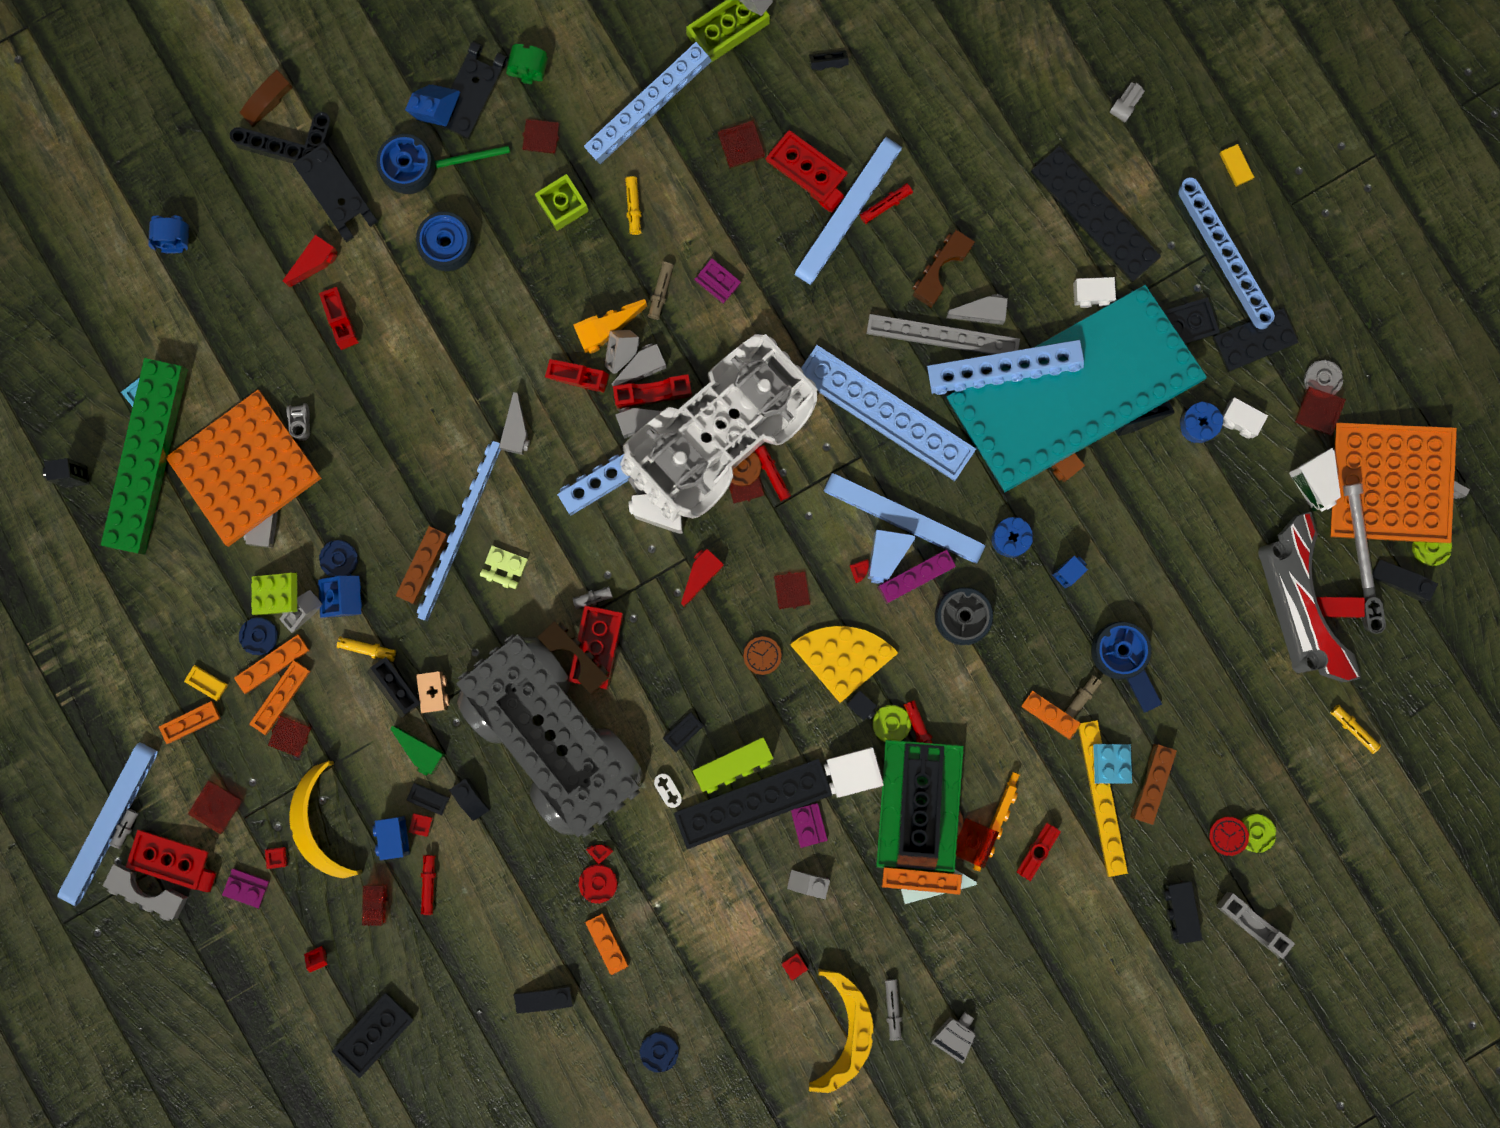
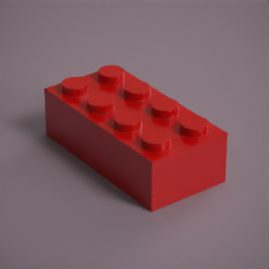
[568,605,624,690]

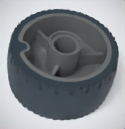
[935,587,993,645]

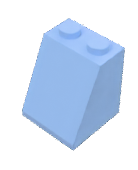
[867,530,915,584]

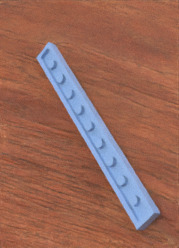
[417,441,501,622]

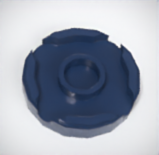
[319,540,358,577]
[239,617,278,655]
[640,1032,679,1073]

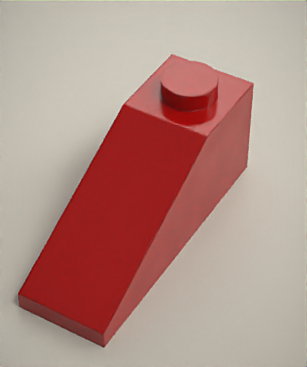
[283,235,338,287]
[681,549,724,607]

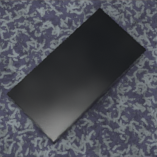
[663,712,704,752]
[406,782,450,816]

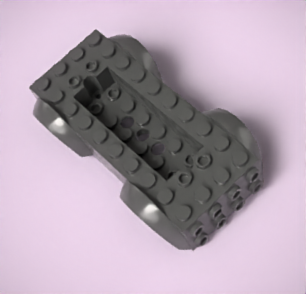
[456,634,643,837]

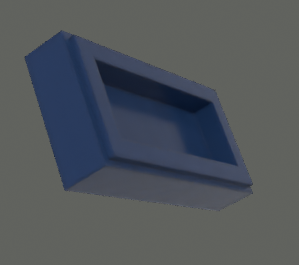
[1127,670,1162,713]

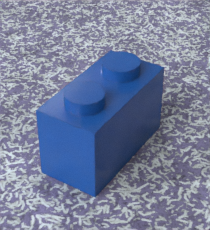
[1052,556,1088,588]

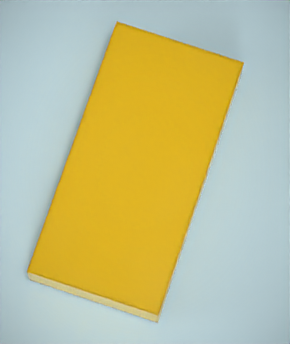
[1219,144,1254,187]
[184,665,228,701]

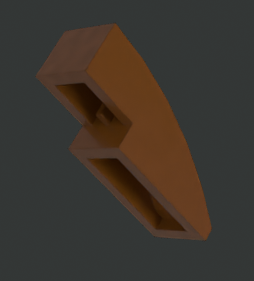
[239,70,293,127]

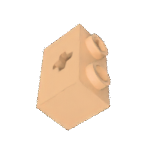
[416,671,450,713]

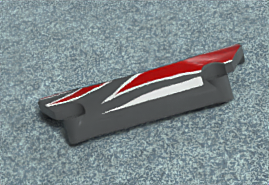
[1258,512,1362,682]

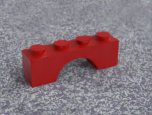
[613,374,692,409]

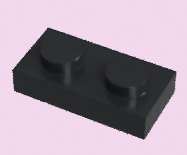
[809,50,849,71]

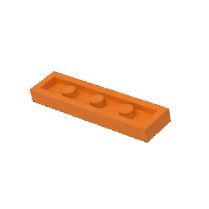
[234,634,310,694]
[249,660,311,735]
[882,867,962,895]

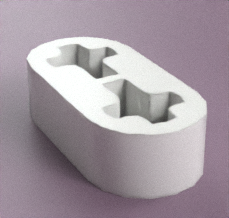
[654,774,682,808]

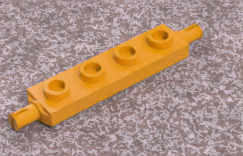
[972,772,1020,872]

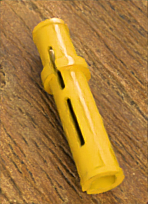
[625,176,642,235]
[337,636,396,662]
[1330,705,1381,754]

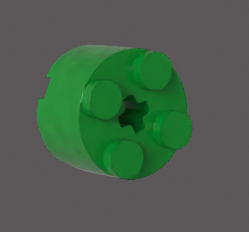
[506,44,548,84]

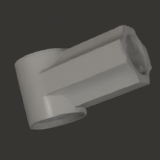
[1109,82,1144,123]

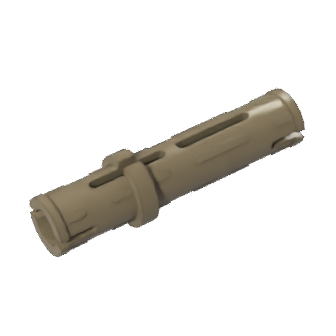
[648,262,674,320]
[1065,675,1102,718]

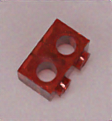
[362,884,387,926]

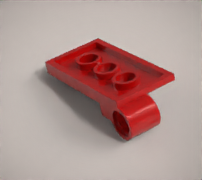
[765,130,848,212]
[126,830,217,892]

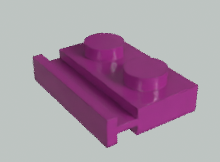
[694,259,741,304]
[791,803,828,848]
[222,868,270,908]

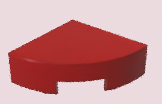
[850,559,869,584]
[586,845,613,864]

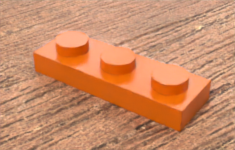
[1022,691,1081,740]
[159,701,221,744]
[585,913,629,975]

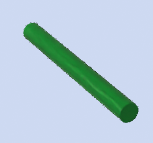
[435,145,510,168]

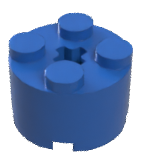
[148,216,189,253]
[1180,402,1223,443]
[991,517,1033,558]

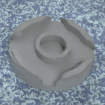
[1304,360,1343,398]

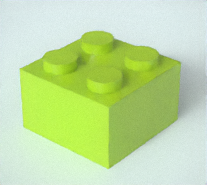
[535,174,589,231]

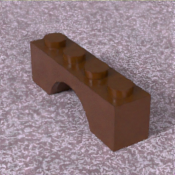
[912,230,975,308]

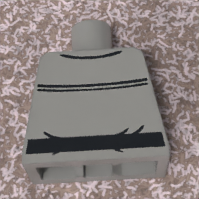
[930,1012,975,1064]

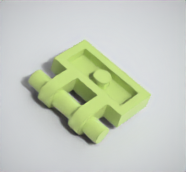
[480,546,528,589]

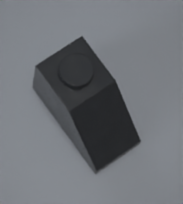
[449,778,490,821]

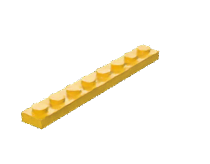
[1078,720,1128,877]

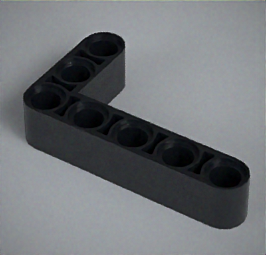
[230,112,334,163]

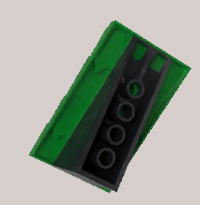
[876,740,964,874]

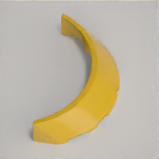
[289,761,362,878]
[808,969,873,1093]

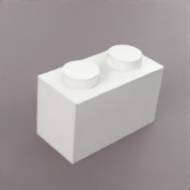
[1073,277,1116,308]
[1222,397,1268,439]

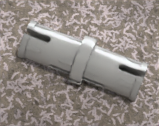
[572,586,613,610]
[109,808,139,849]

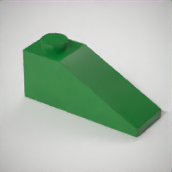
[390,726,445,776]

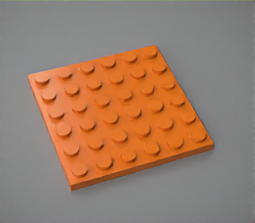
[166,390,322,547]
[1330,423,1457,544]

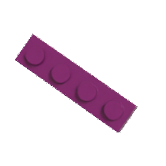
[877,550,956,604]

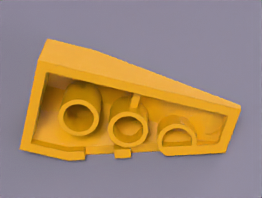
[573,299,647,353]

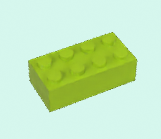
[686,0,770,65]
[693,737,773,794]

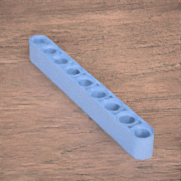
[795,137,902,285]
[1178,178,1275,329]
[823,473,985,564]
[58,742,158,906]

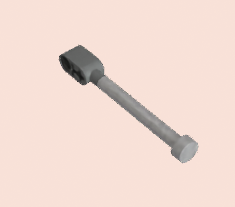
[1342,483,1386,634]

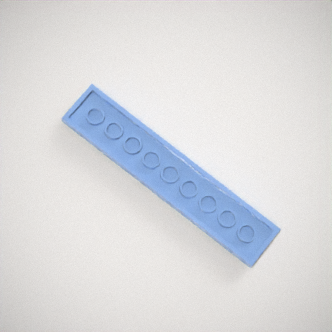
[801,345,976,481]

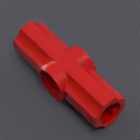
[1016,823,1061,881]

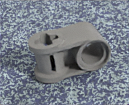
[287,403,310,441]

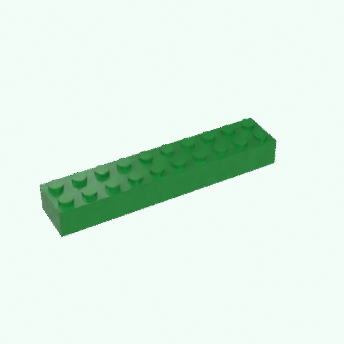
[101,358,188,555]

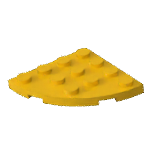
[790,626,898,703]

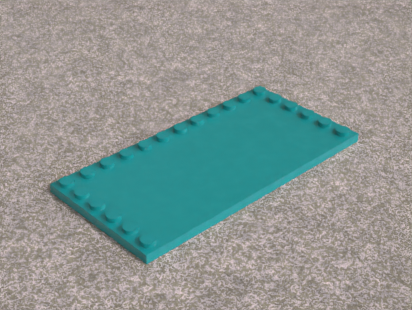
[947,285,1207,493]

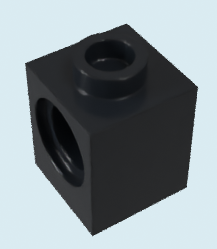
[846,691,877,721]

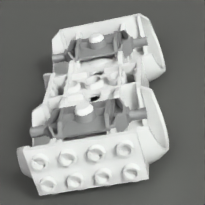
[620,334,818,522]

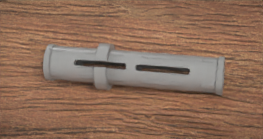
[885,979,902,1040]

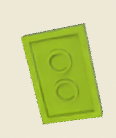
[251,573,297,615]

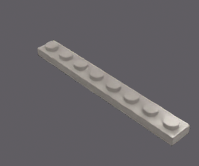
[866,314,1020,355]

